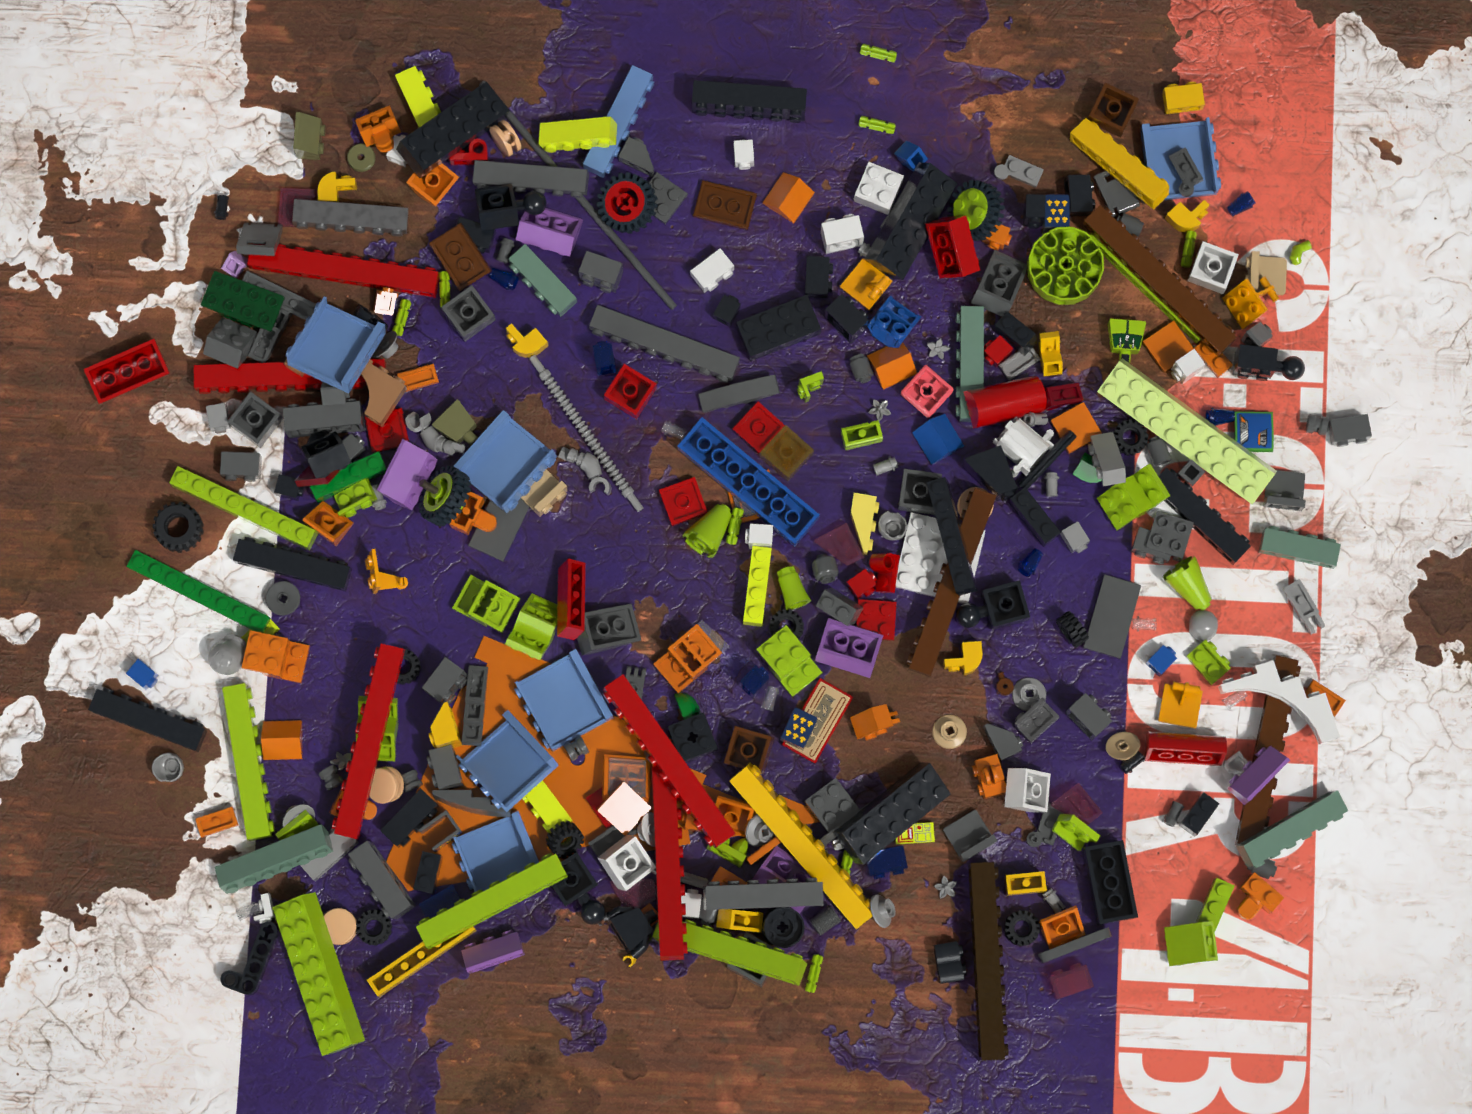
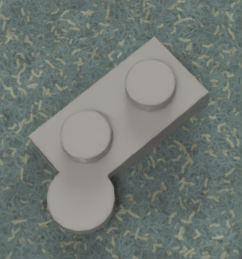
[994,155,1044,188]

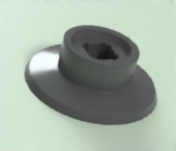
[266,581,300,616]

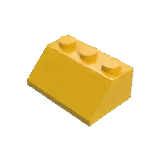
[428,702,462,748]

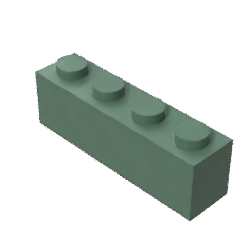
[508,244,577,317]
[1258,526,1341,569]

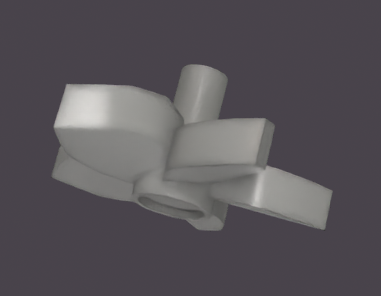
[927,338,950,360]
[868,400,891,422]
[330,752,352,771]
[934,876,957,899]

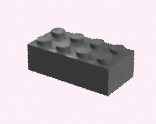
[283,399,365,438]
[348,841,416,919]

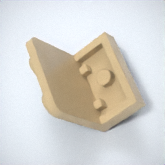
[1245,251,1287,295]
[521,469,567,517]

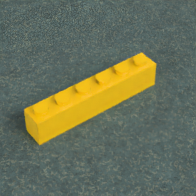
[1070,118,1169,210]
[367,926,477,997]

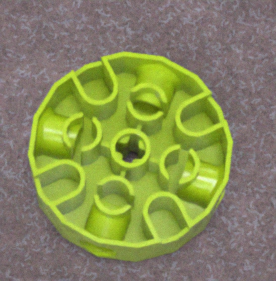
[1027,227,1104,305]

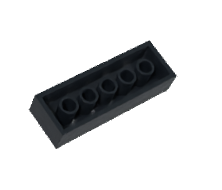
[692,80,807,123]
[396,81,510,178]
[865,162,957,280]
[834,762,951,865]

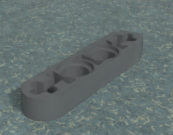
[1038,927,1112,963]

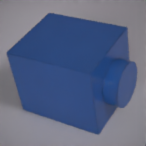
[894,140,928,171]
[1145,645,1177,677]
[126,659,159,690]

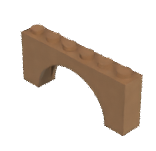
[284,359,407,427]

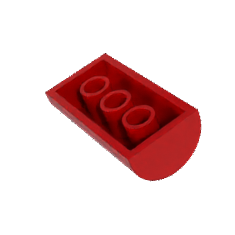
[84,339,170,404]
[963,375,1047,429]
[1145,731,1227,766]

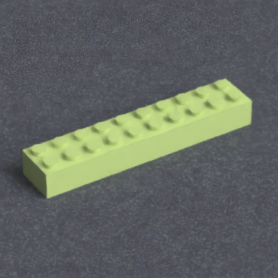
[1097,358,1277,505]

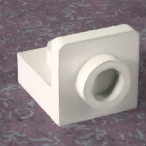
[253,893,275,924]

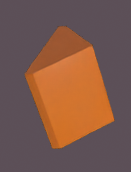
[406,163,459,207]
[762,172,815,224]
[867,342,917,390]
[303,501,354,547]
[261,720,303,760]
[715,796,754,838]
[1038,906,1085,950]

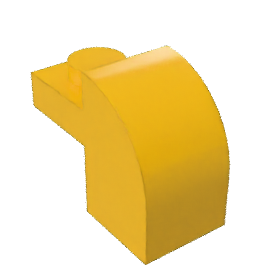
[318,172,357,202]
[1165,200,1209,233]
[506,323,549,358]
[1038,331,1063,376]
[943,641,983,675]

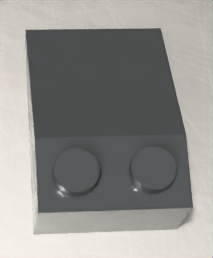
[971,250,1027,317]
[577,604,641,656]

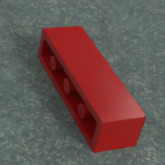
[557,558,586,640]

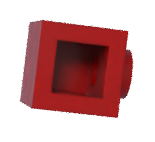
[984,335,1013,368]
[846,569,877,600]

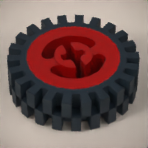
[597,173,658,234]

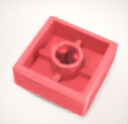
[901,365,954,418]

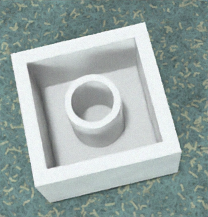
[854,162,904,215]
[821,214,864,254]
[1188,241,1239,294]
[1005,768,1051,812]
[597,835,656,891]

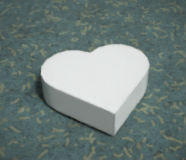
[1224,751,1248,775]

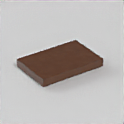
[693,180,757,230]
[429,223,492,291]

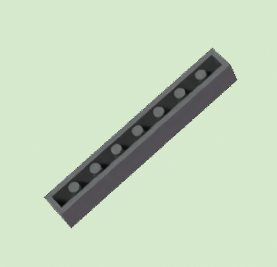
[589,305,740,383]

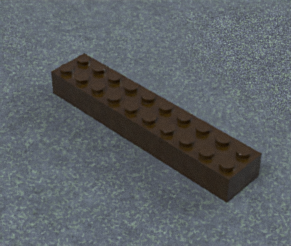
[968,862,1009,1062]

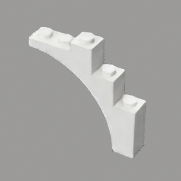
[1218,659,1340,745]

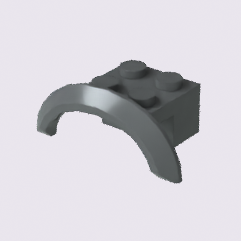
[804,778,872,846]

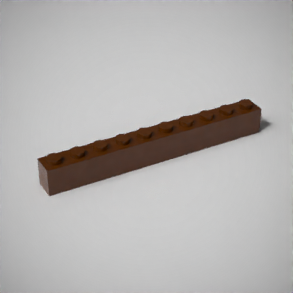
[1083,205,1237,357]
[907,488,997,677]
[1235,655,1301,845]

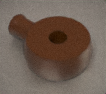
[996,672,1014,696]

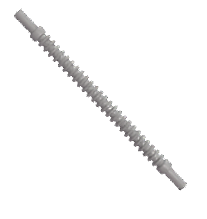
[529,355,644,512]

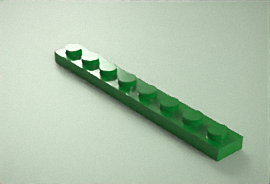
[126,550,271,633]

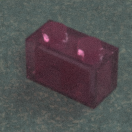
[1048,963,1094,1000]

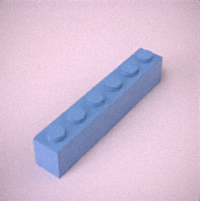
[583,65,655,178]

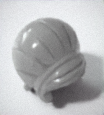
[208,634,246,675]

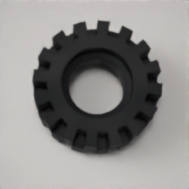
[1114,419,1148,456]
[769,609,804,640]
[1056,611,1089,648]
[397,649,421,685]
[546,821,584,858]
[356,910,392,946]
[1004,910,1040,946]

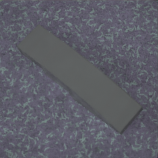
[248,291,292,363]
[699,375,780,413]
[462,665,488,746]
[432,790,512,817]

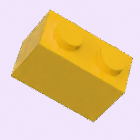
[1162,82,1205,114]
[1004,871,1047,896]
[716,909,764,932]

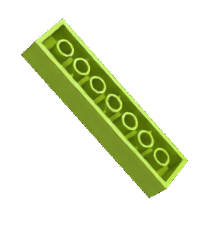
[272,892,365,1056]

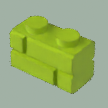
[841,420,883,450]

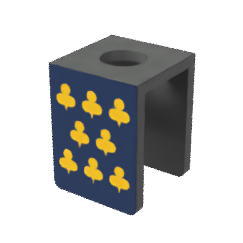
[1043,195,1070,233]
[780,708,817,751]
[419,810,463,853]

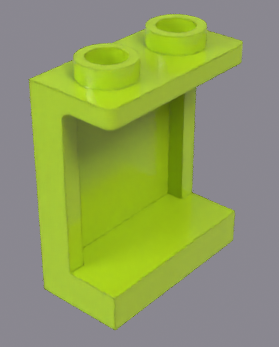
[1164,921,1218,966]

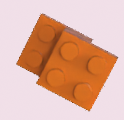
[653,624,722,693]
[241,630,310,684]

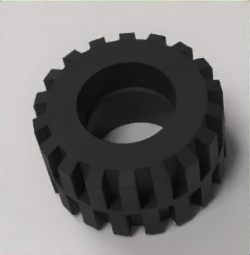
[153,502,204,553]

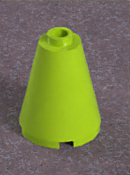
[683,504,732,558]
[1162,556,1212,611]

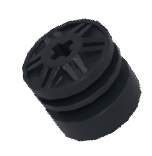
[762,907,805,948]

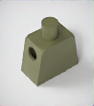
[432,399,478,446]

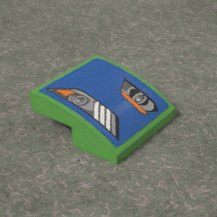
[1234,411,1274,452]

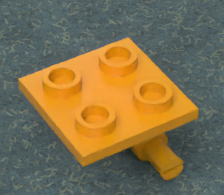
[840,258,893,310]
[1222,276,1280,329]
[365,549,408,594]
[1158,681,1203,729]

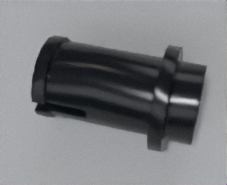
[214,195,229,220]
[1120,751,1145,774]

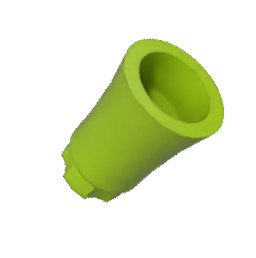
[777,566,811,610]

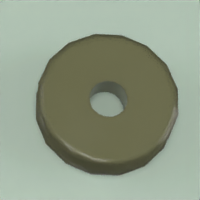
[347,143,375,172]

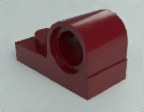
[1045,383,1084,411]

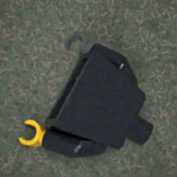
[598,906,658,967]

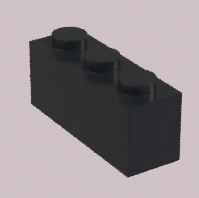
[1008,487,1061,547]
[380,789,439,848]

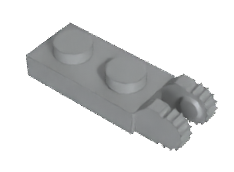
[1282,579,1325,635]

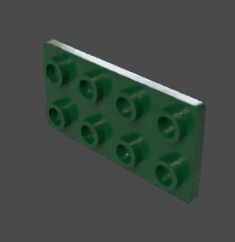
[201,271,285,332]

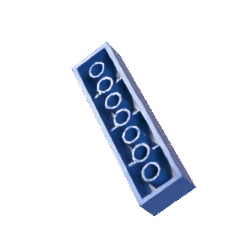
[677,417,820,547]

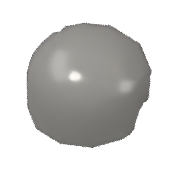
[878,511,908,541]
[1189,610,1218,642]
[152,753,184,782]

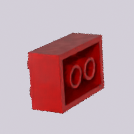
[926,215,980,279]

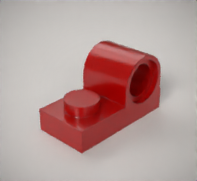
[450,138,489,165]
[869,553,900,593]

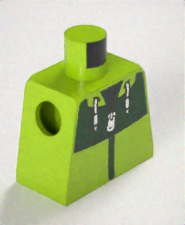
[1108,319,1146,364]

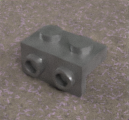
[1015,697,1059,744]

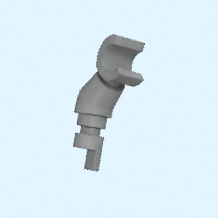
[405,412,465,455]
[558,447,612,496]

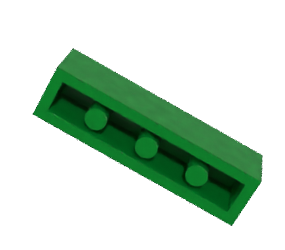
[310,452,387,503]

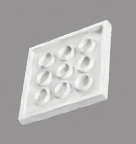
[896,512,986,604]

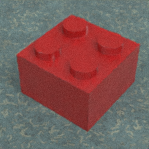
[604,364,657,420]

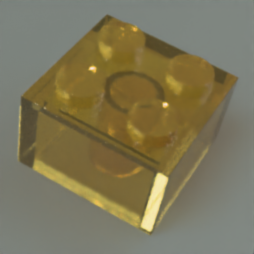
[760,425,814,482]

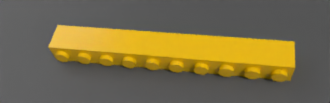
[730,763,873,929]

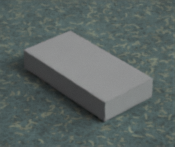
[999,348,1041,381]

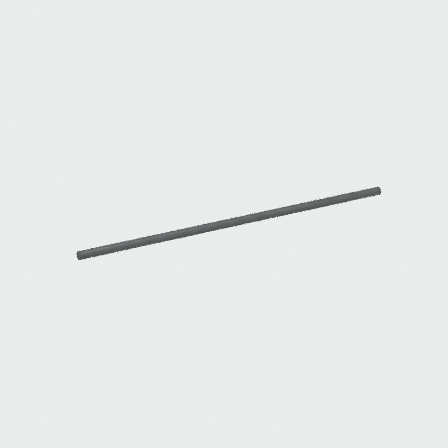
[479,81,677,310]

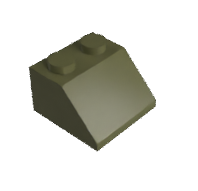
[293,112,326,160]

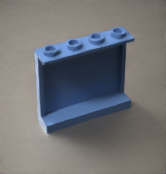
[1140,117,1221,200]
[286,297,386,394]
[453,410,557,513]
[514,649,613,751]
[456,710,559,812]
[452,811,539,892]

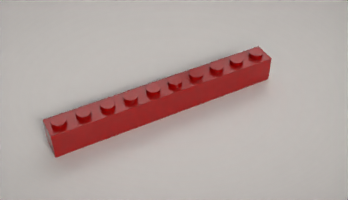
[247,243,439,298]
[194,359,386,394]
[332,643,405,839]
[603,674,736,848]
[652,766,688,961]

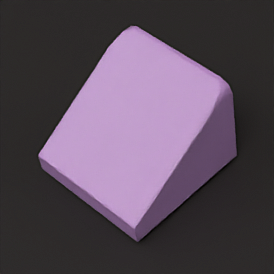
[221,251,248,279]

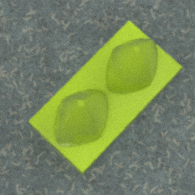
[707,838,748,868]

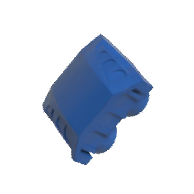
[867,295,922,348]

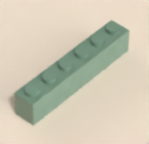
[956,306,984,422]
[1236,790,1349,868]
[215,824,333,894]

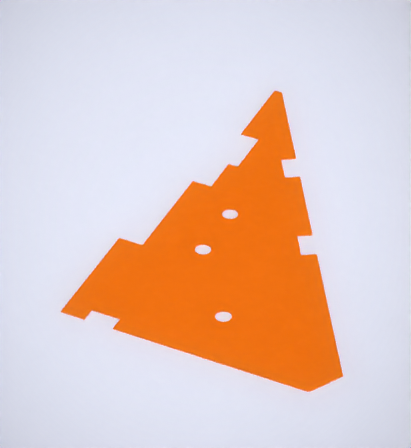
[386,636,819,891]

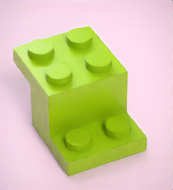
[1096,464,1170,530]
[452,575,520,633]
[505,593,557,660]
[756,625,823,698]
[356,696,398,762]

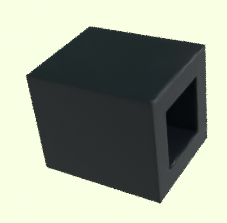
[713,295,741,327]
[274,474,305,501]

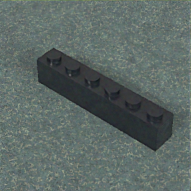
[1158,467,1251,565]
[927,477,978,596]
[233,537,352,592]
[88,687,207,752]

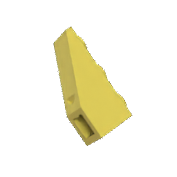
[850,493,880,555]

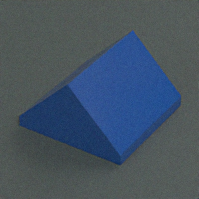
[912,414,964,465]

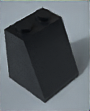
[963,445,1017,502]

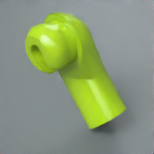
[1289,240,1312,265]

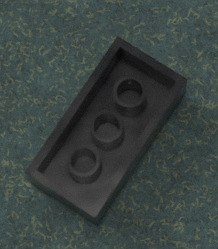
[736,295,821,361]
[1083,840,1138,925]

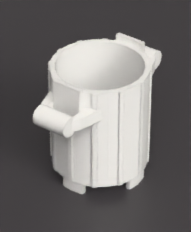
[993,417,1054,477]

